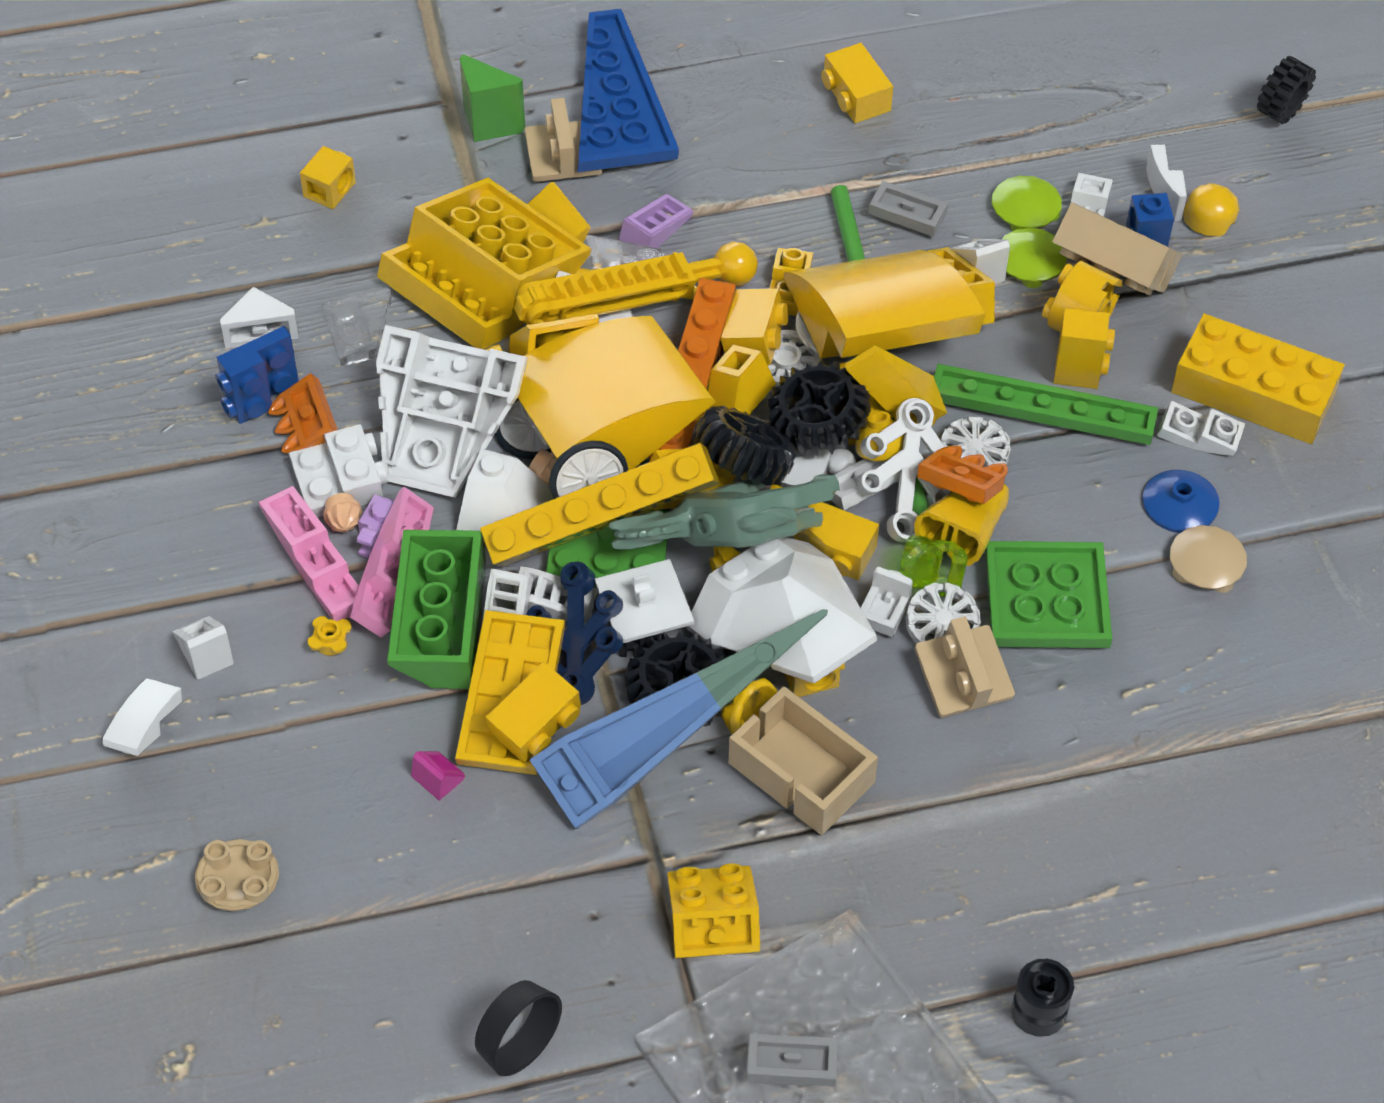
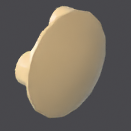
[1170,525,1247,593]
[195,839,279,911]

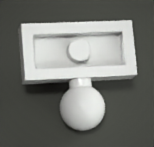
[827,449,900,510]

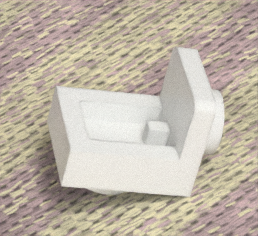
[861,567,913,637]

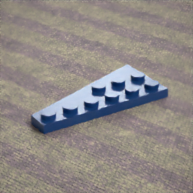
[577,9,679,172]

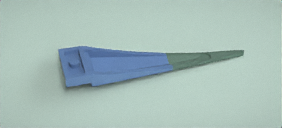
[530,609,828,829]

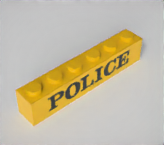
[480,443,720,567]

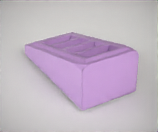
[619,194,694,257]

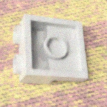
[289,424,387,517]

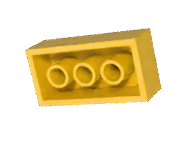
[1171,313,1345,444]

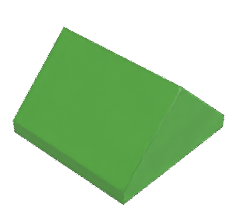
[459,54,525,142]

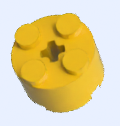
[1042,261,1122,332]

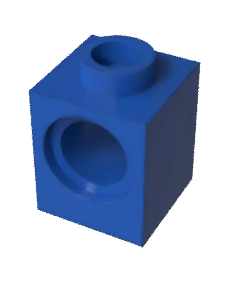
[1126,193,1174,247]

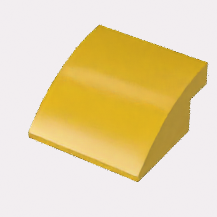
[377,177,592,350]
[784,250,985,359]
[517,316,716,470]

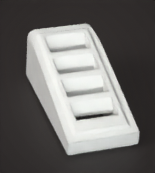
[513,566,599,624]
[482,568,534,623]

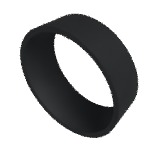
[475,980,562,1076]

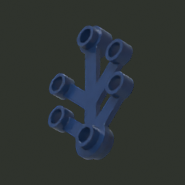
[526,562,623,705]

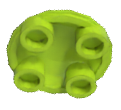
[991,175,1062,231]
[1002,227,1067,289]

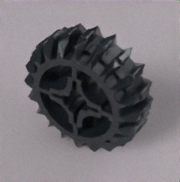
[768,359,871,457]
[694,406,797,486]
[625,630,729,727]

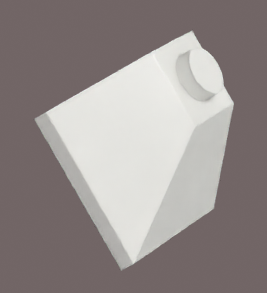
[456,449,553,542]

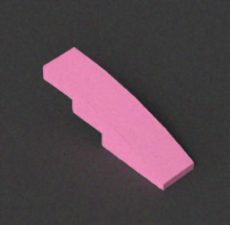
[259,486,359,621]
[350,487,434,638]

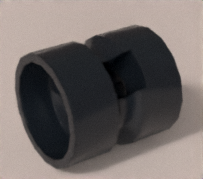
[1011,958,1074,1037]

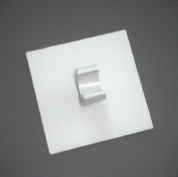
[595,559,694,643]

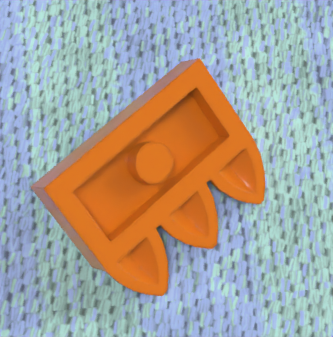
[268,373,338,454]
[917,445,1008,504]

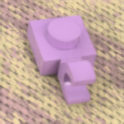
[357,494,394,558]

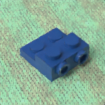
[215,326,299,424]

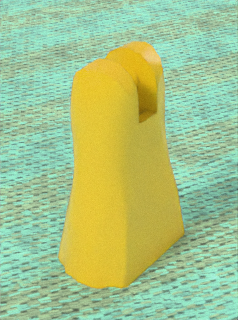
[914,484,1009,566]

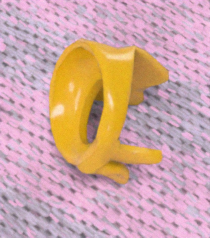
[722,678,777,737]

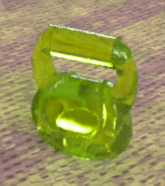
[899,535,968,596]

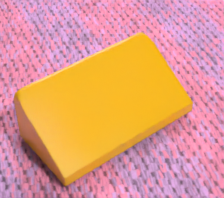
[528,182,591,242]

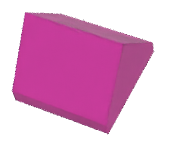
[411,751,465,801]

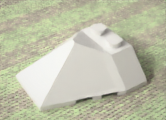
[376,325,528,498]
[686,537,877,683]

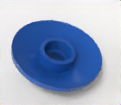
[1142,470,1220,533]

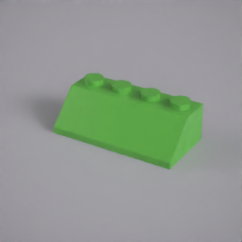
[387,530,486,689]

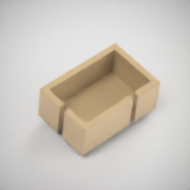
[1052,202,1183,296]
[728,686,878,836]

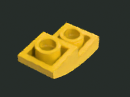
[770,248,813,316]

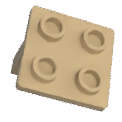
[525,98,602,182]
[914,616,1015,718]

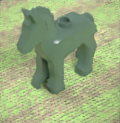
[609,474,840,549]

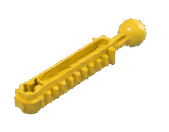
[513,241,758,325]

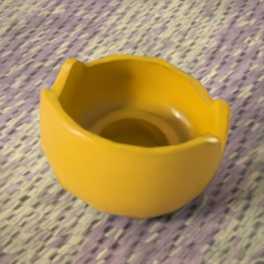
[1183,183,1240,236]

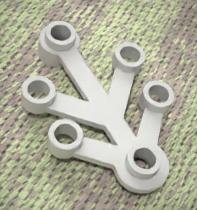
[856,398,950,542]

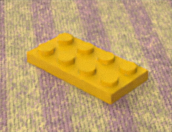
[455,610,565,775]

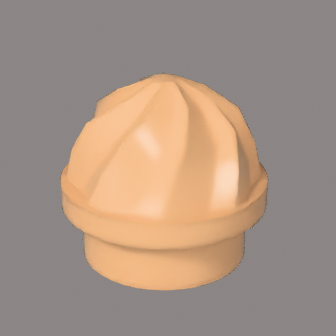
[529,448,557,486]
[323,493,362,533]

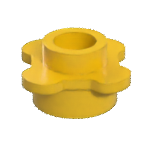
[308,616,352,656]

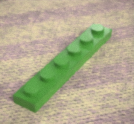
[934,363,1159,445]

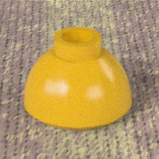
[855,411,904,462]

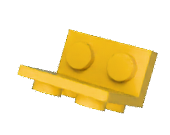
[667,863,760,958]

